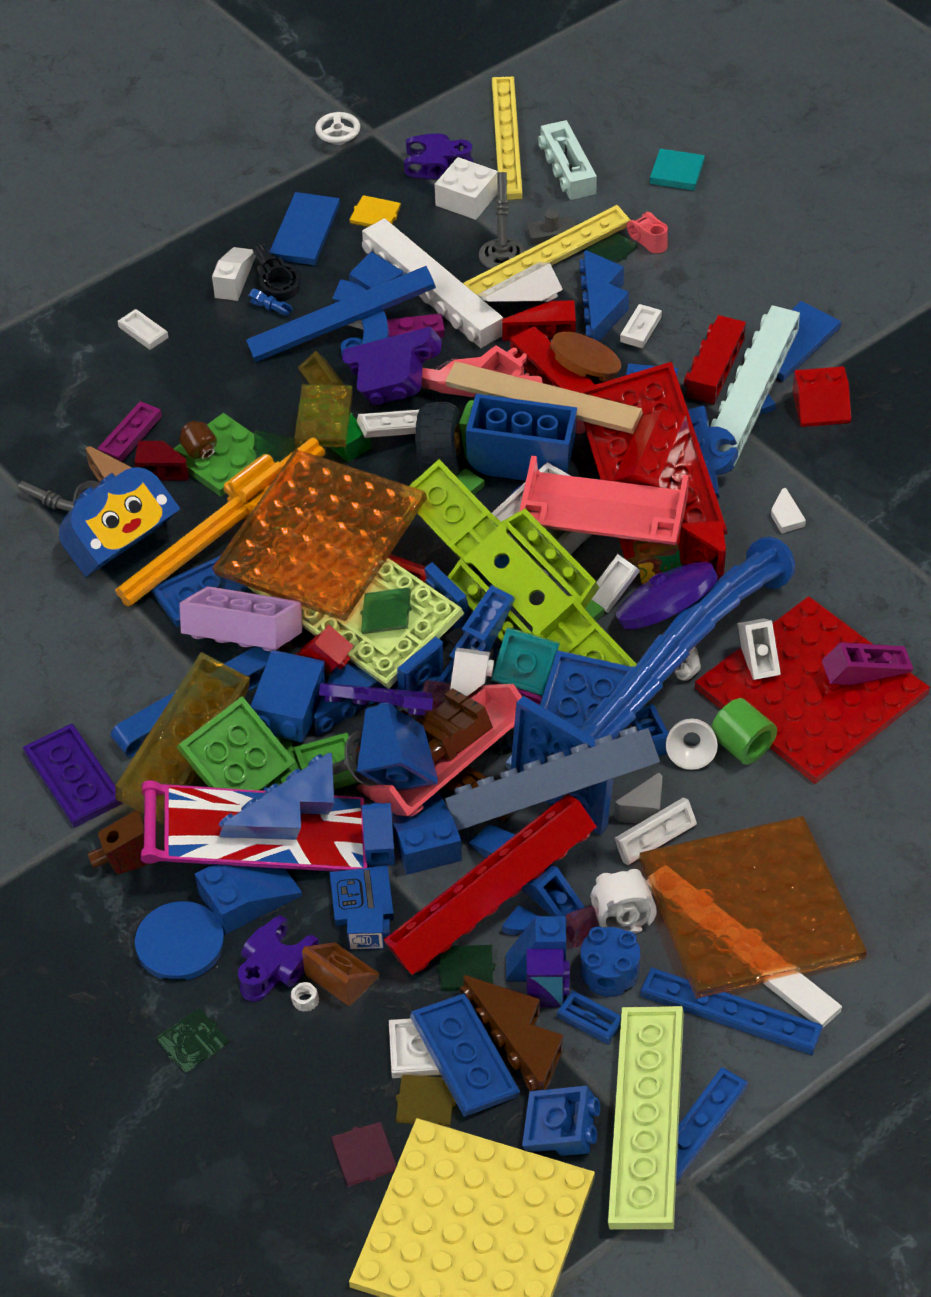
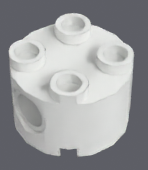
[590,869,657,934]

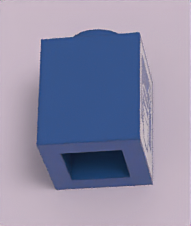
[347,908,390,950]

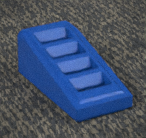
[631,704,669,756]

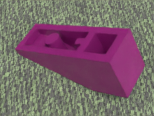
[822,643,914,685]

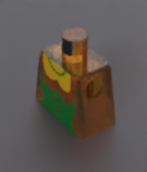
[625,540,682,584]

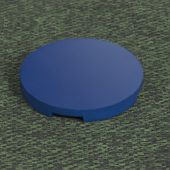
[135,901,224,980]

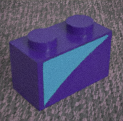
[527,949,570,1007]

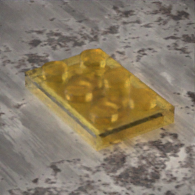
[294,384,353,447]

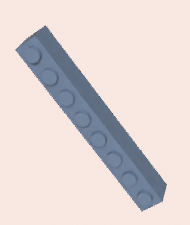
[445,726,660,830]

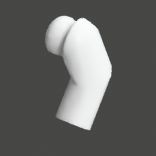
[674,647,701,681]

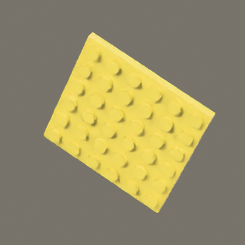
[349,1118,595,1297]

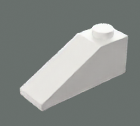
[212,247,256,301]

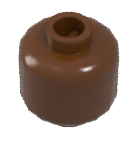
[179,421,217,459]

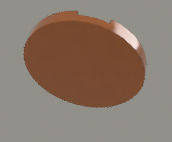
[549,332,621,381]

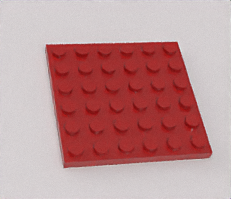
[695,596,930,784]

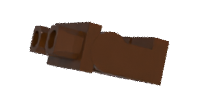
[415,688,493,763]

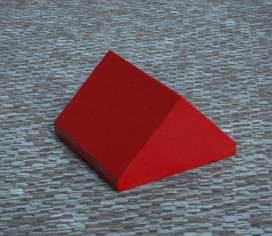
[679,521,726,580]

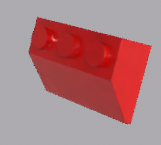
[613,409,690,488]

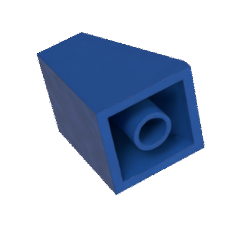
[251,650,325,742]
[357,703,438,792]

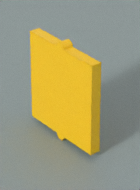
[349,195,401,227]

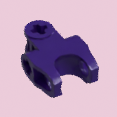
[404,133,474,179]
[238,915,319,1002]

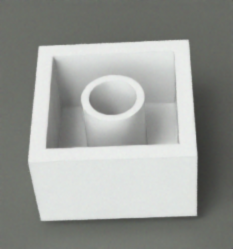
[435,157,498,220]

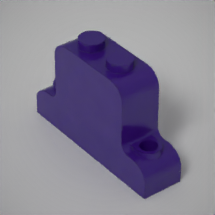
[342,327,442,405]

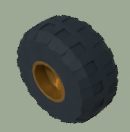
[415,402,464,476]

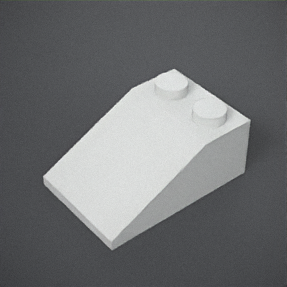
[477,262,563,302]

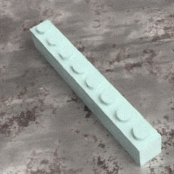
[710,305,800,471]

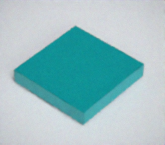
[650,148,705,191]
[491,627,560,696]

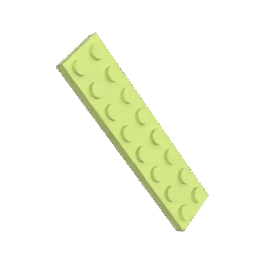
[608,1006,684,1229]

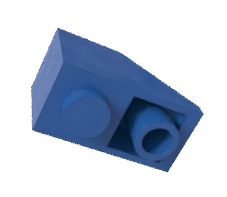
[362,803,395,867]

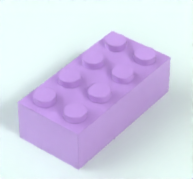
[180,586,302,651]

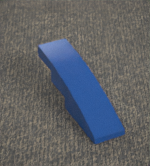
[437,585,515,691]

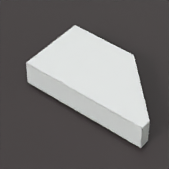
[771,488,806,534]

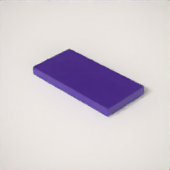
[23,723,124,828]

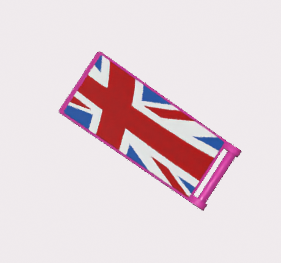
[141,780,367,871]

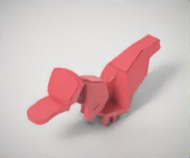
[421,346,586,434]

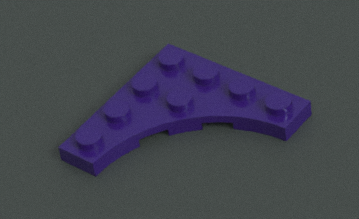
[319,683,433,715]

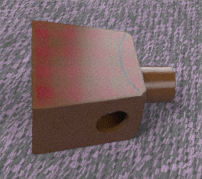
[88,810,157,874]

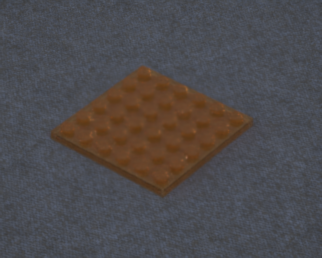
[212,449,427,621]
[639,816,867,998]

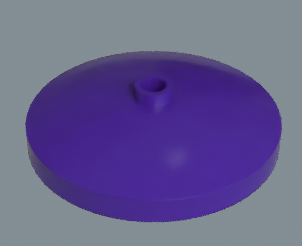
[616,562,718,629]

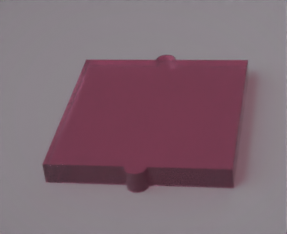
[331,1122,397,1186]

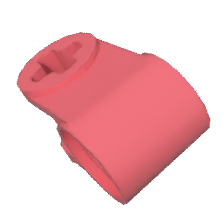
[626,212,668,254]

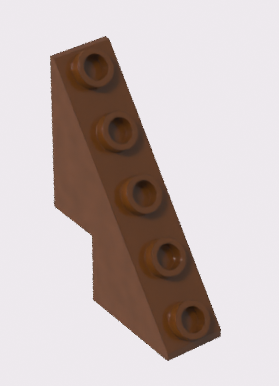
[459,975,563,1091]

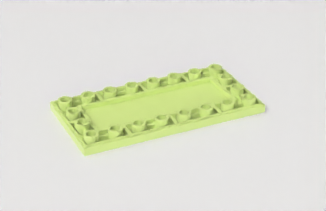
[243,509,464,689]

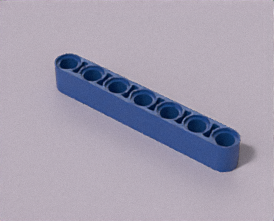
[111,646,272,757]

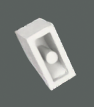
[737,618,781,680]
[450,648,494,696]

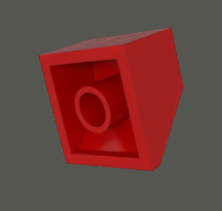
[792,366,851,427]

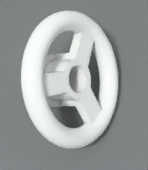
[315,112,360,145]

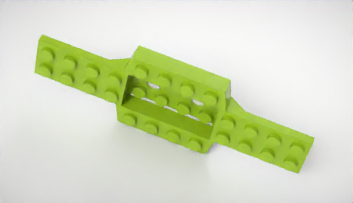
[400,459,637,667]

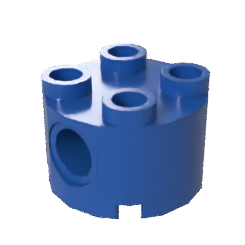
[580,927,640,997]

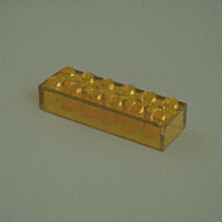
[115,652,250,825]

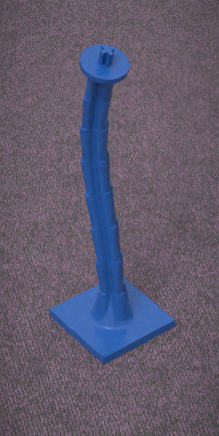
[511,537,795,835]

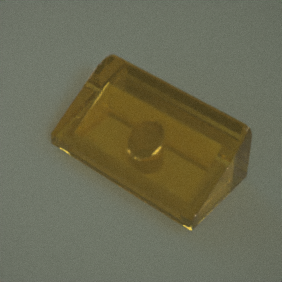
[298,351,346,396]

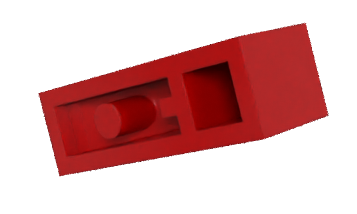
[502,300,576,341]
[295,625,354,674]

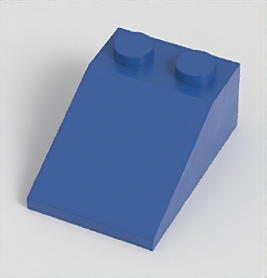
[392,791,462,875]
[195,864,302,935]

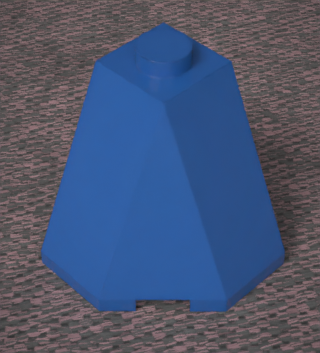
[506,916,566,982]

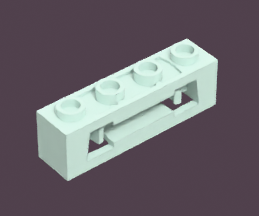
[538,120,597,200]

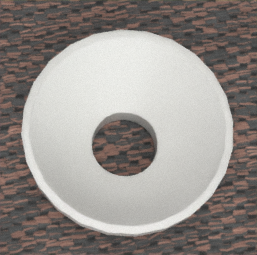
[666,719,718,770]

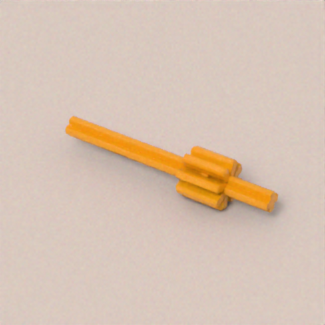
[115,437,325,607]

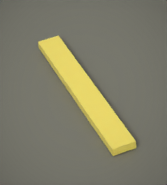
[492,76,523,200]
[463,205,630,301]

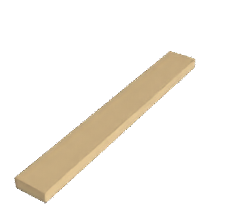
[445,361,643,434]

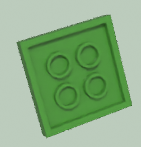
[174,413,276,497]
[176,696,296,791]

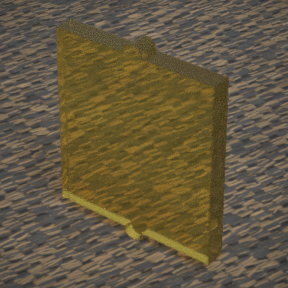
[396,1075,456,1126]

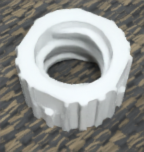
[291,982,319,1012]

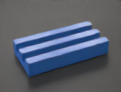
[557,990,621,1045]

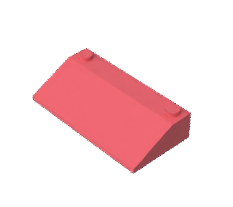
[519,456,689,545]
[356,684,522,817]

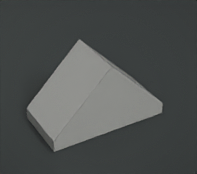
[615,773,663,824]

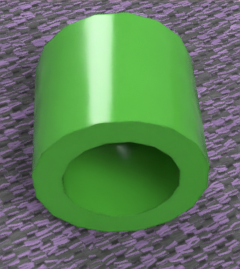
[711,698,778,765]

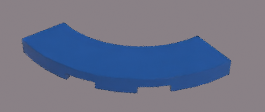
[332,279,389,345]

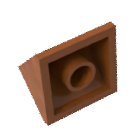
[302,942,380,1007]

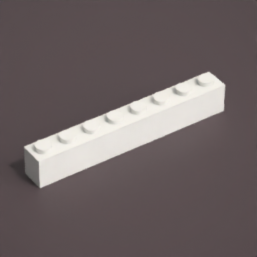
[362,218,503,348]

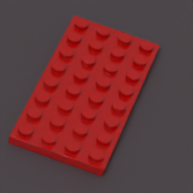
[575,361,728,563]

